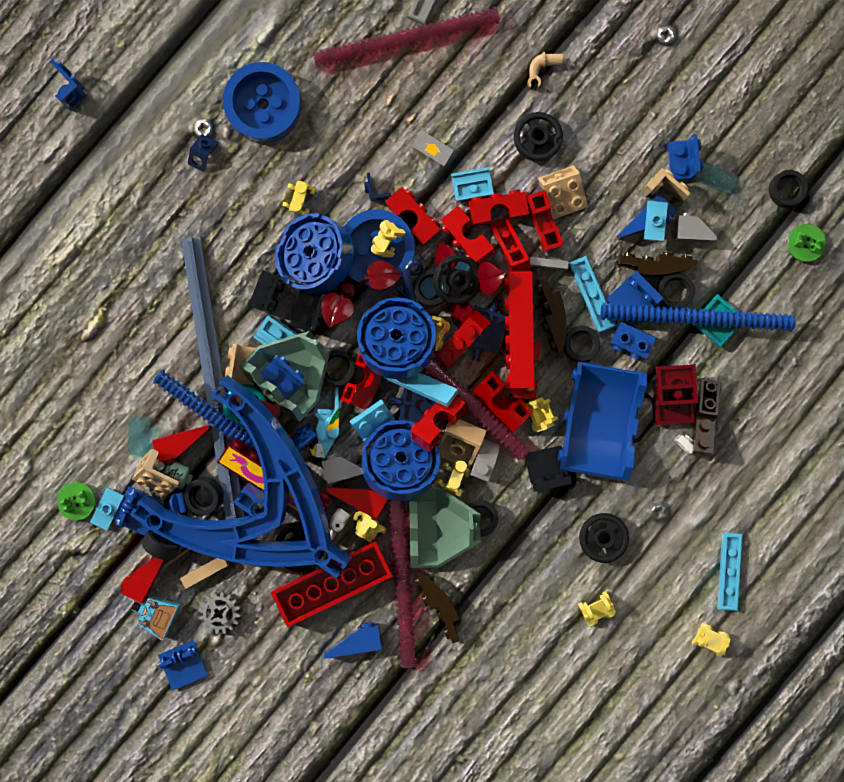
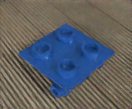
[291,423,317,453]
[113,486,164,536]
[158,640,208,691]

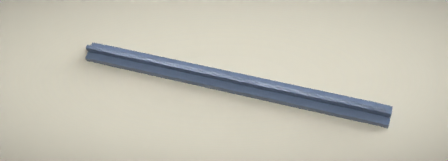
[182,237,246,520]

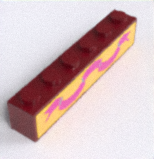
[217,438,331,514]

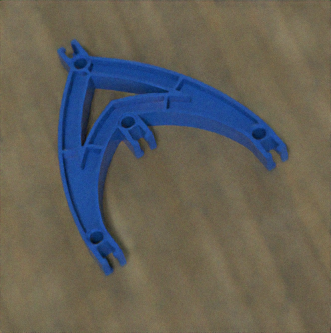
[130,375,352,579]

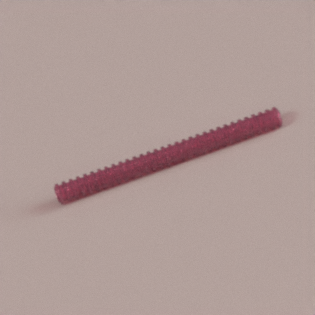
[313,7,500,68]
[391,331,530,460]
[388,500,417,668]

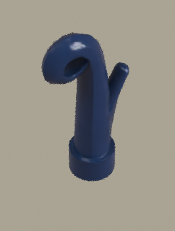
[395,259,424,302]

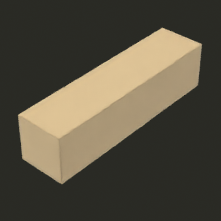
[180,558,230,589]

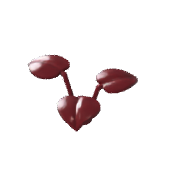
[435,243,507,329]
[321,260,401,328]

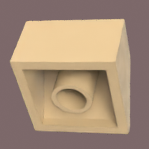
[438,419,486,469]

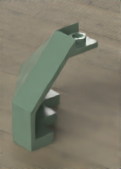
[239,331,330,422]
[409,486,481,568]

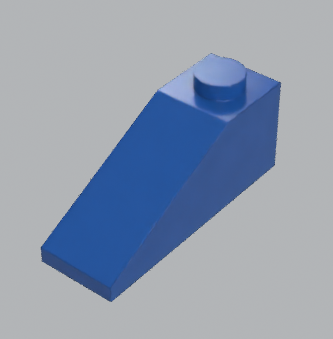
[616,193,676,239]
[324,622,382,659]

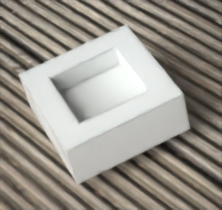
[674,435,693,454]

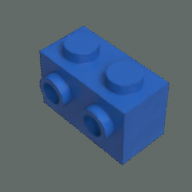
[609,322,656,361]

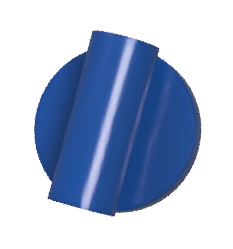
[169,492,188,513]

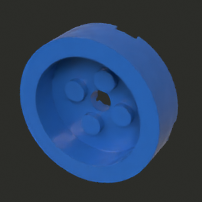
[223,62,302,143]
[344,209,415,288]
[275,213,354,294]
[357,298,436,379]
[361,420,440,501]

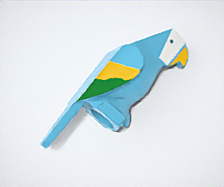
[310,387,339,458]

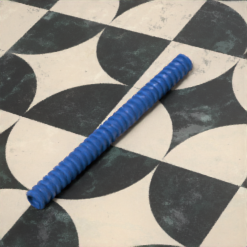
[600,303,795,332]
[153,369,317,485]

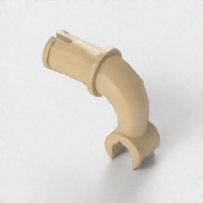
[527,52,563,89]

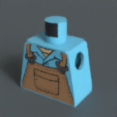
[131,596,182,641]

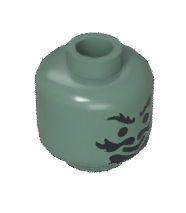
[164,462,193,490]

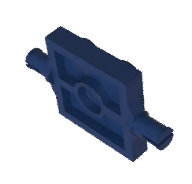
[471,298,506,362]
[388,388,438,426]

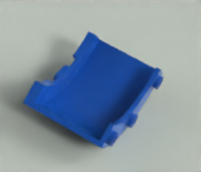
[557,362,647,481]

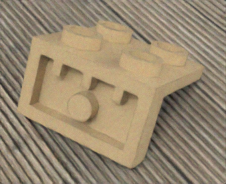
[538,165,588,219]
[640,168,691,202]
[225,344,256,386]
[132,449,180,495]

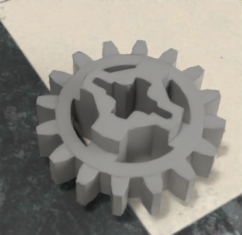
[199,591,241,634]

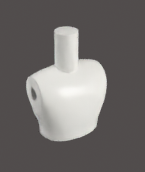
[329,508,351,540]

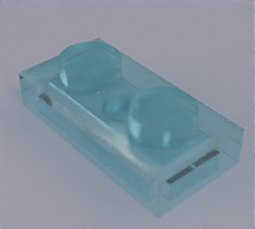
[695,162,738,195]
[127,417,151,456]

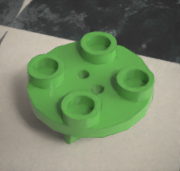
[787,224,826,262]
[57,482,96,521]

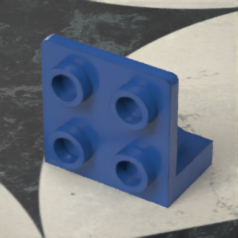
[49,58,87,111]
[667,134,703,181]
[606,271,663,326]
[260,355,306,400]

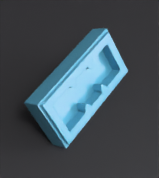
[644,201,668,242]
[90,488,124,531]

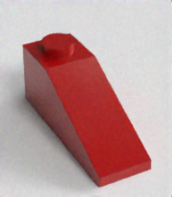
[489,217,530,272]
[152,425,211,465]
[326,487,388,519]
[121,557,166,604]

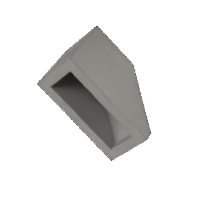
[675,213,717,243]
[470,439,501,481]
[322,454,363,484]

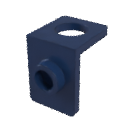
[187,134,218,172]
[364,172,392,201]

